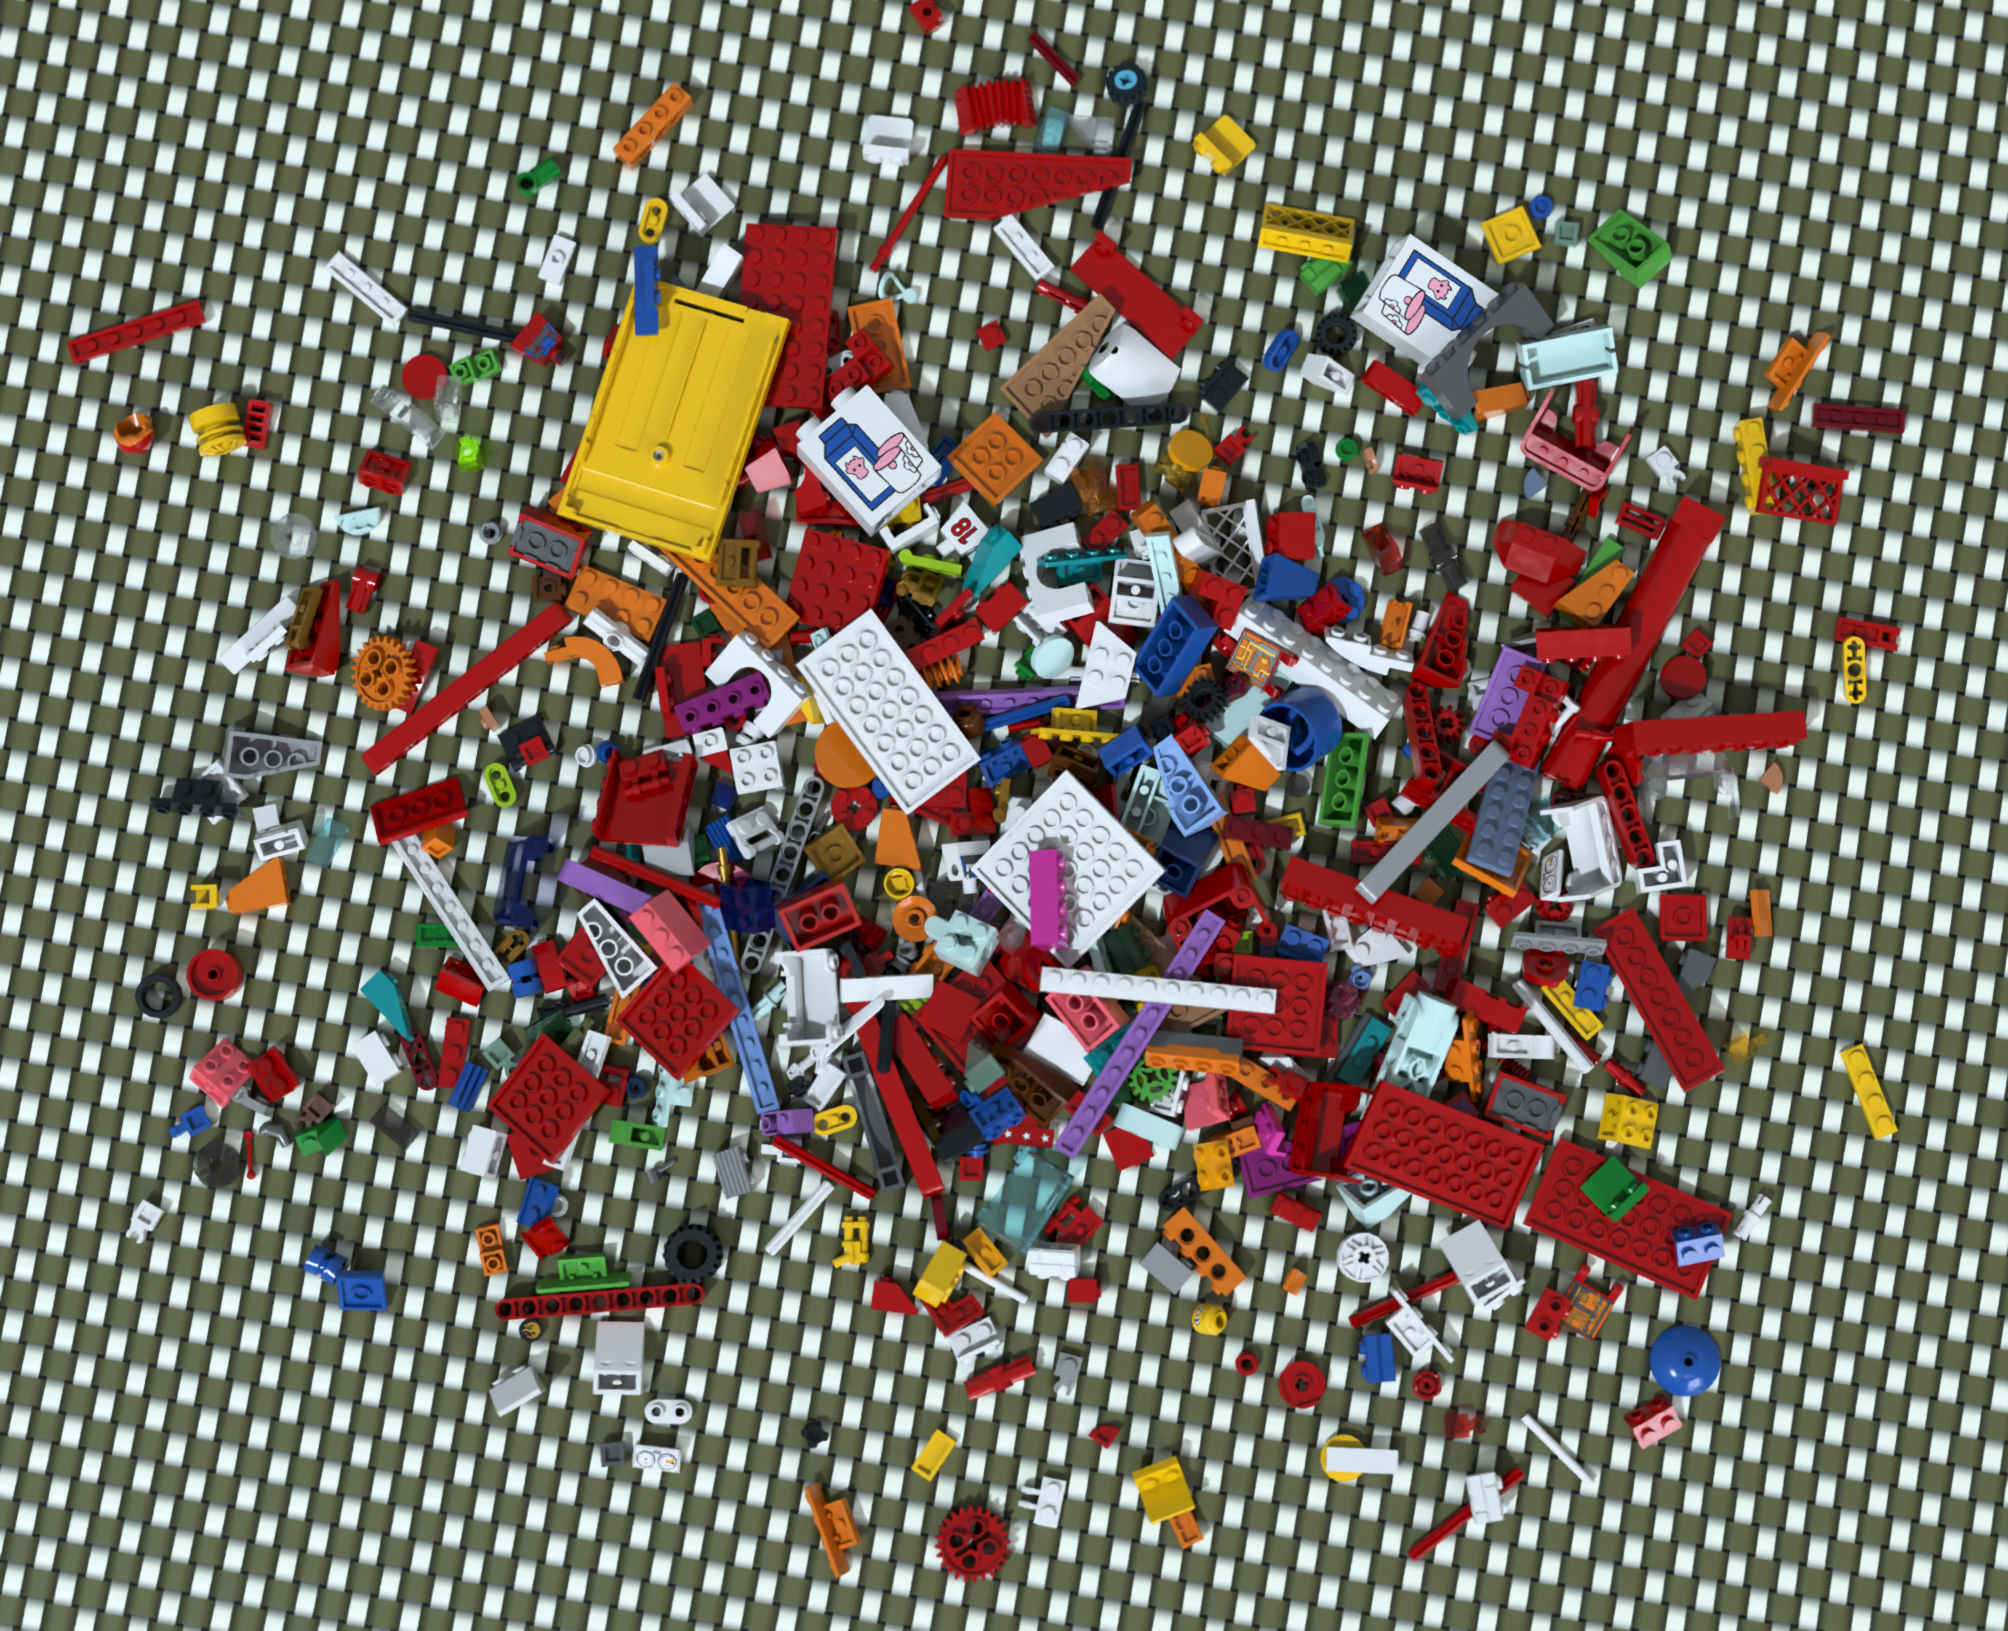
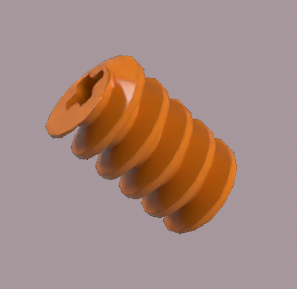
[917,654,963,690]

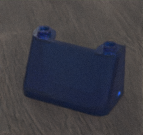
[493,835,556,933]

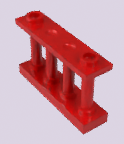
[1399,747,1486,835]

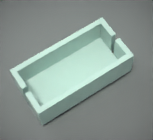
[1516,324,1619,391]

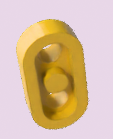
[639,198,668,244]
[813,1105,857,1136]

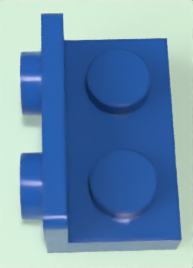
[977,737,1031,788]
[1275,922,1331,962]
[968,1087,1026,1142]

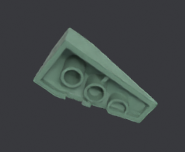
[964,1039,1005,1094]

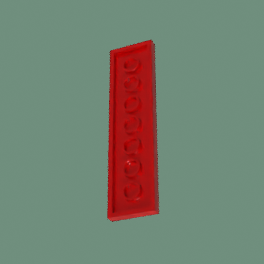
[1592,907,1726,1093]

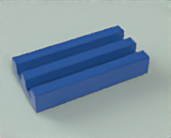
[447,1061,488,1113]

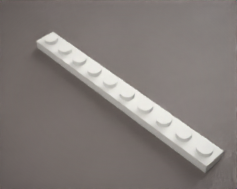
[1039,967,1276,1014]

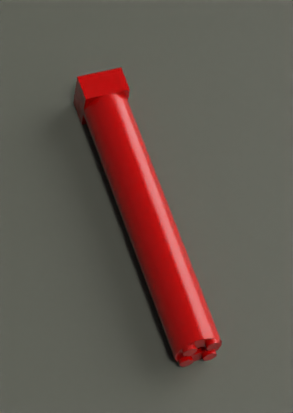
[1540,495,1726,792]

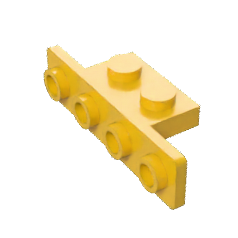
[1031,707,1121,744]

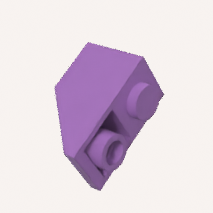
[761,1108,814,1136]

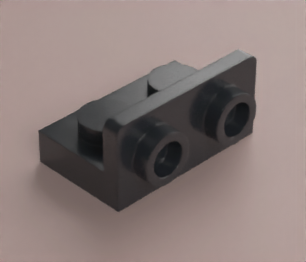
[1198,358,1249,414]

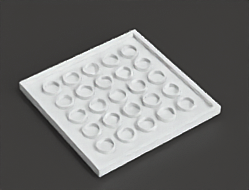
[971,770,1167,969]

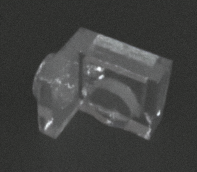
[996,919,1027,955]

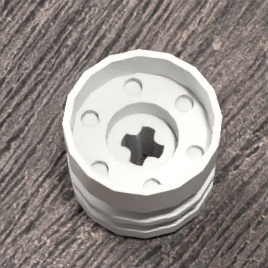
[1336,1232,1389,1282]

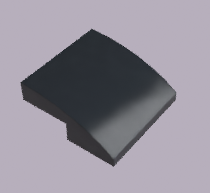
[921,1102,986,1164]

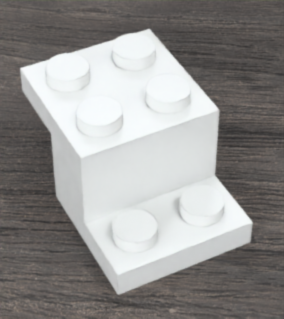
[1108,559,1158,628]

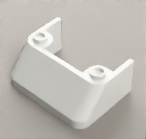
[1540,796,1622,902]

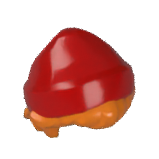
[113,413,155,454]

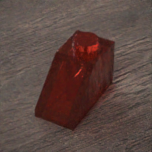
[738,509,773,562]
[1361,523,1405,577]

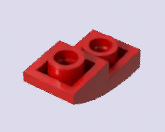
[531,939,568,994]

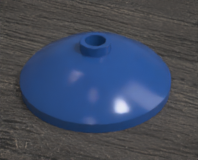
[1649,1325,1721,1397]

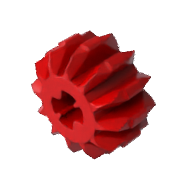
[1431,705,1465,744]

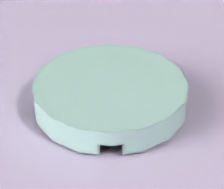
[1031,634,1074,679]

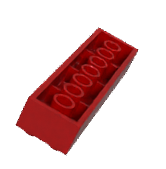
[1613,711,1807,759]
[1279,855,1469,957]

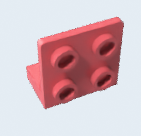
[189,1038,252,1109]
[1183,1072,1230,1131]

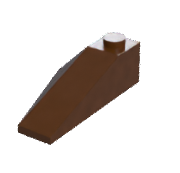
[987,1040,1080,1128]

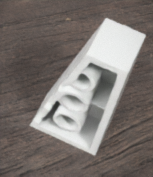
[577,898,657,1000]

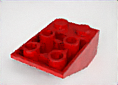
[1064,582,1139,650]

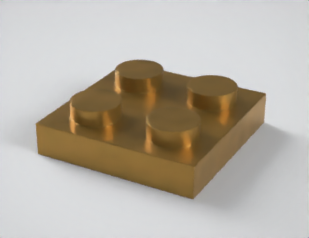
[802,821,866,880]

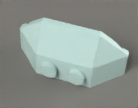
[1120,764,1172,849]

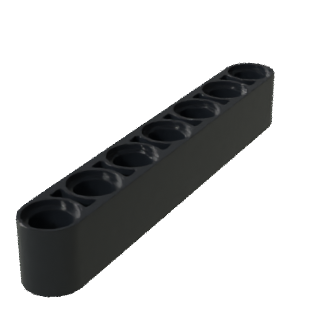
[1028,402,1189,433]

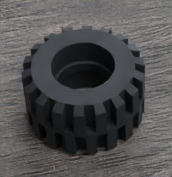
[663,1224,724,1284]

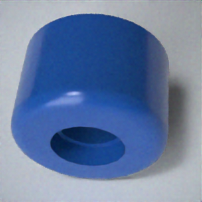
[1259,687,1342,771]

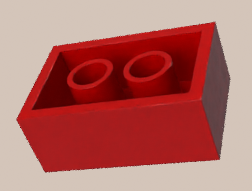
[777,876,862,953]

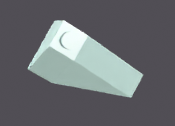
[1336,1173,1412,1229]

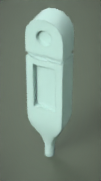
[1300,495,1325,557]

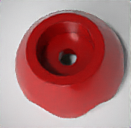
[1412,1370,1442,1400]

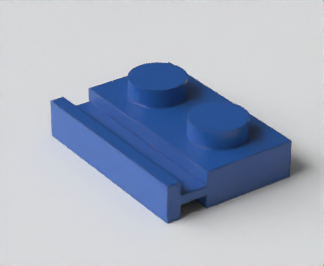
[516,1177,560,1227]

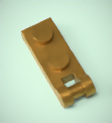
[285,587,323,650]

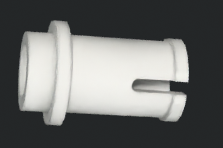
[1408,610,1431,641]

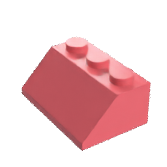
[629,889,712,973]
[1045,965,1131,1053]

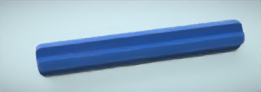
[984,695,1071,732]

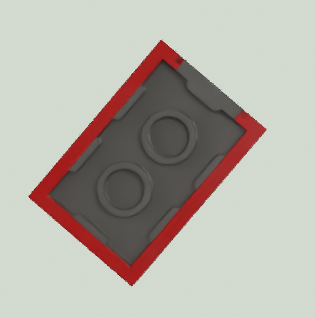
[508,504,593,579]
[1482,1068,1567,1140]

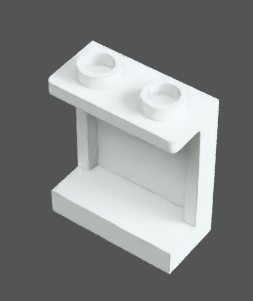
[879,503,941,556]

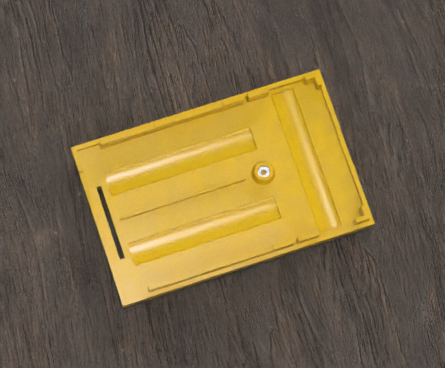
[557,281,791,563]

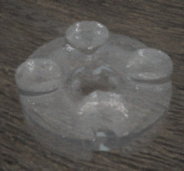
[270,513,318,560]

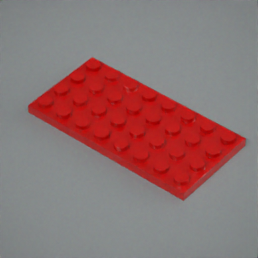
[738,223,838,410]
[1341,1079,1545,1230]
[1522,1138,1733,1300]

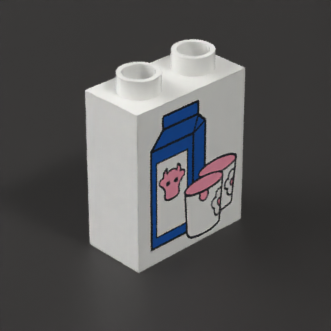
[1350,234,1500,368]
[796,385,942,537]

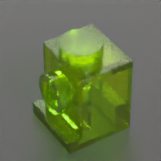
[454,436,485,474]

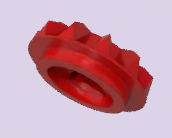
[1536,888,1573,922]

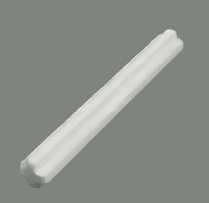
[1512,979,1594,1074]

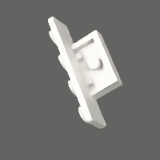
[219,596,296,674]
[1384,1286,1454,1363]

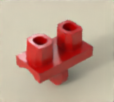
[1725,916,1753,960]

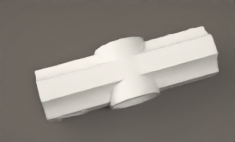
[583,607,649,665]

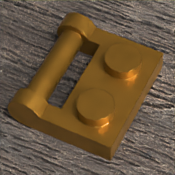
[716,538,761,589]

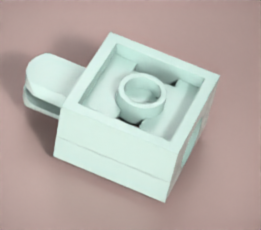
[924,909,1001,977]

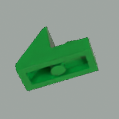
[294,1117,347,1156]

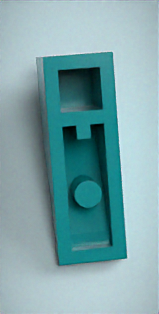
[962,523,1023,598]
[360,970,414,1042]

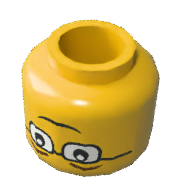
[1192,1303,1227,1335]

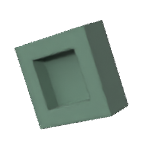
[1553,221,1579,248]

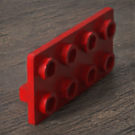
[655,642,712,739]

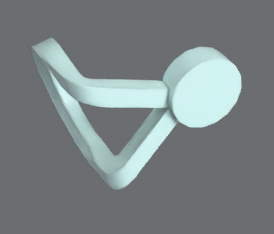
[878,271,918,304]

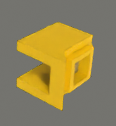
[191,884,219,910]

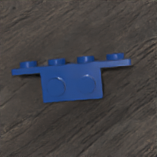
[634,245,661,336]

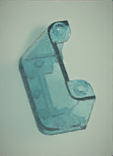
[975,1146,1075,1256]

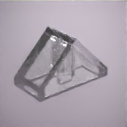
[434,375,462,423]

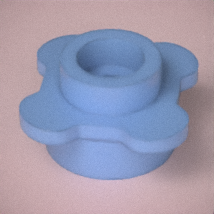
[1347,965,1373,990]

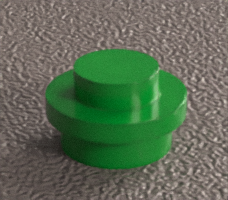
[1335,438,1358,461]

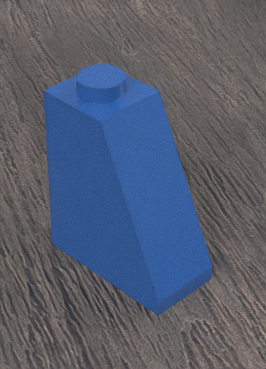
[1253,553,1319,602]

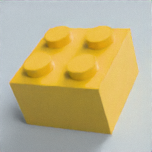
[912,1240,967,1308]

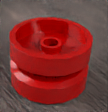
[186,949,244,1001]

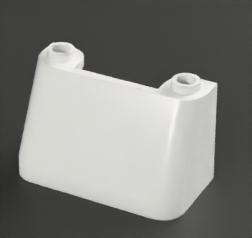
[775,949,842,1047]

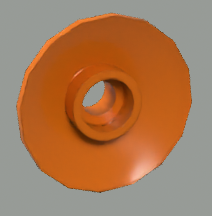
[892,896,938,942]

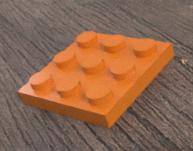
[946,412,1044,507]
[1451,833,1534,898]

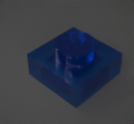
[709,781,738,812]

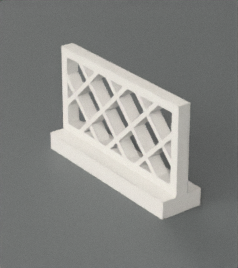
[1201,499,1266,596]

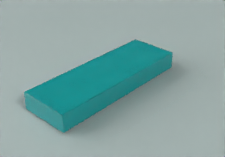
[1336,1016,1393,1086]

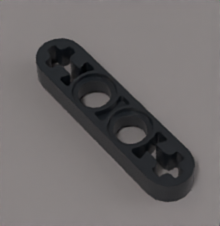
[1158,1158,1241,1211]

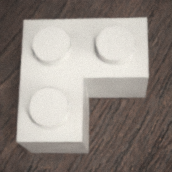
[1633,840,1688,894]

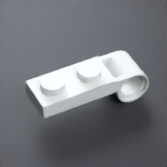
[1488,1034,1555,1059]

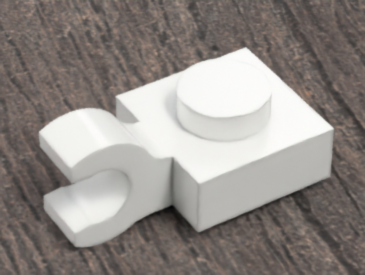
[761,1139,802,1163]

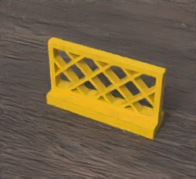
[1257,203,1355,263]

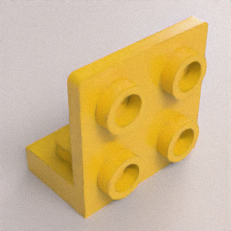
[1597,1093,1659,1149]
[1131,1456,1195,1524]

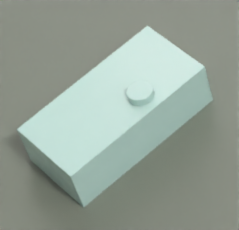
[1205,669,1293,748]

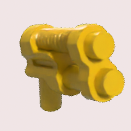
[832,1217,870,1268]

